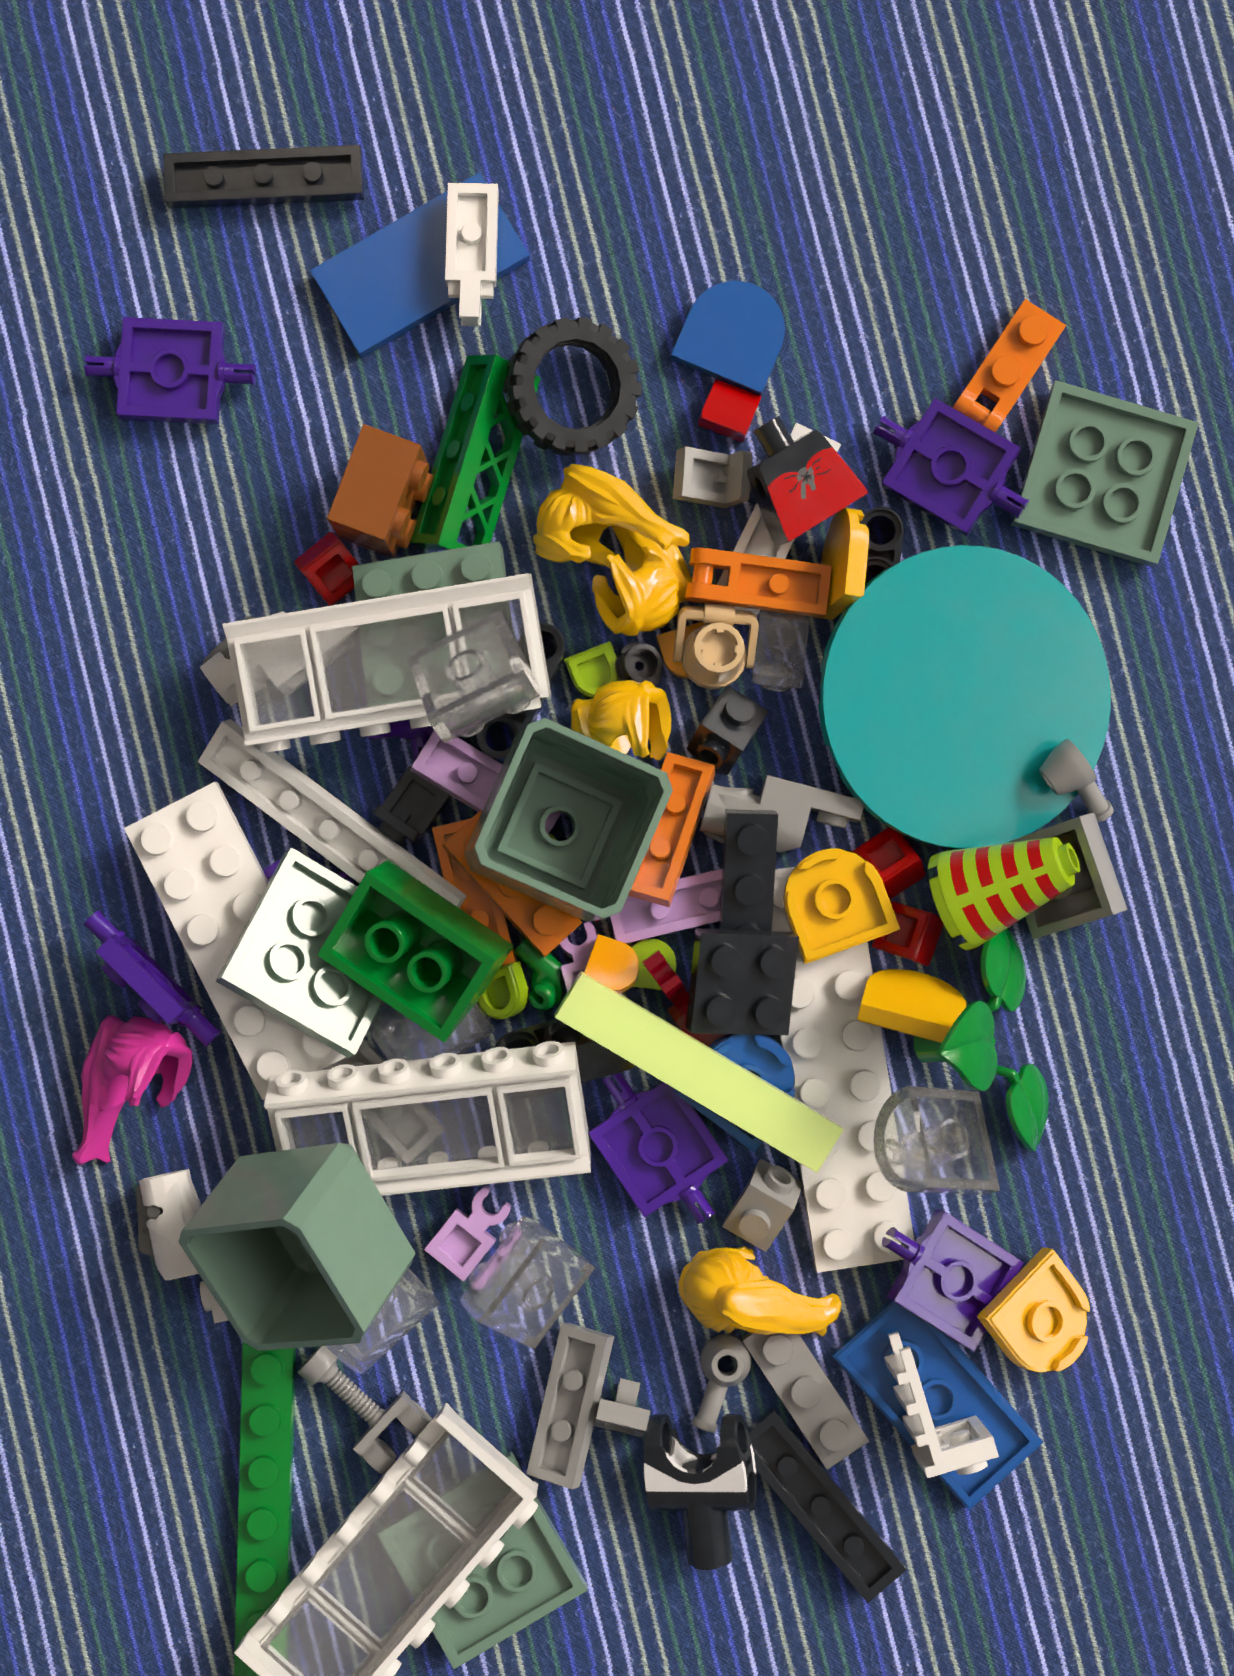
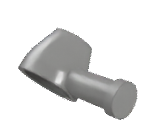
[1039,739,1114,822]
[692,1334,751,1433]

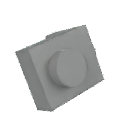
[673,446,752,508]
[722,1159,803,1252]

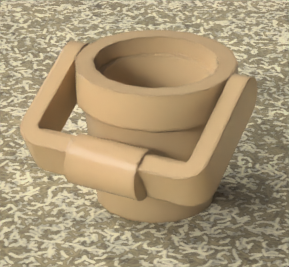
[673,603,759,690]

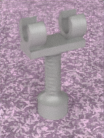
[297,1346,432,1474]

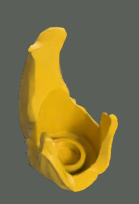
[533,464,690,568]
[592,526,692,636]
[571,680,671,761]
[678,1246,842,1336]

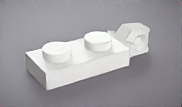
[445,183,499,326]

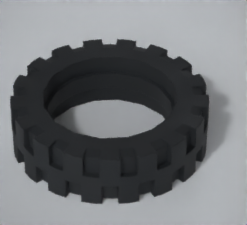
[504,317,642,456]

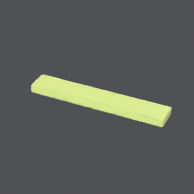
[554,971,844,1173]

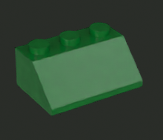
[318,860,514,1043]

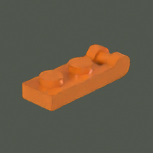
[953,299,1066,433]
[685,548,832,618]

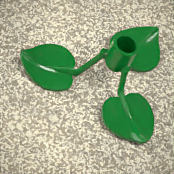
[914,928,1049,1152]

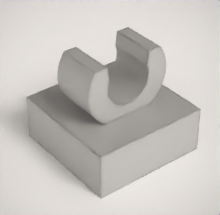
[594,1378,650,1438]

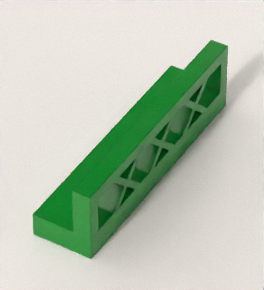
[410,354,541,550]

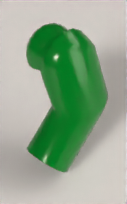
[514,939,563,1011]

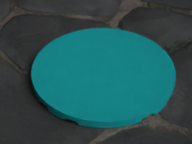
[818,545,1111,848]

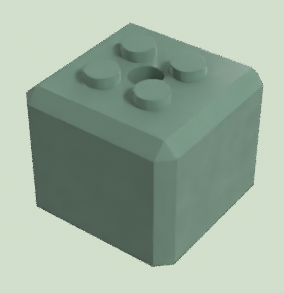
[464,718,673,922]
[179,1143,415,1351]

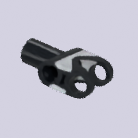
[644,1414,757,1570]

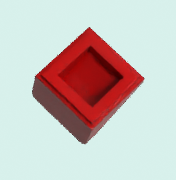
[698,379,762,443]
[294,532,359,606]
[852,827,926,900]
[872,901,944,966]

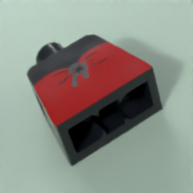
[747,416,868,546]

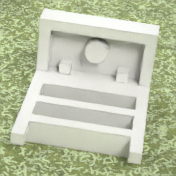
[884,1331,999,1478]

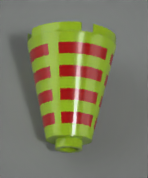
[928,837,1080,950]

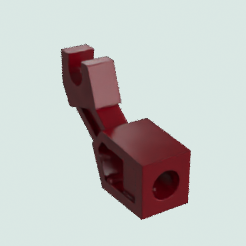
[641,950,730,1046]

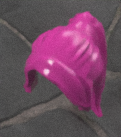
[72,1015,192,1166]

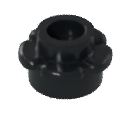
[615,642,663,685]

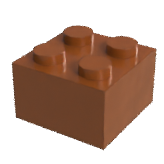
[327,424,433,559]

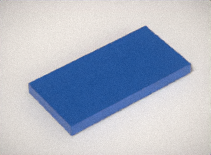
[310,172,530,358]
[831,1300,1043,1511]

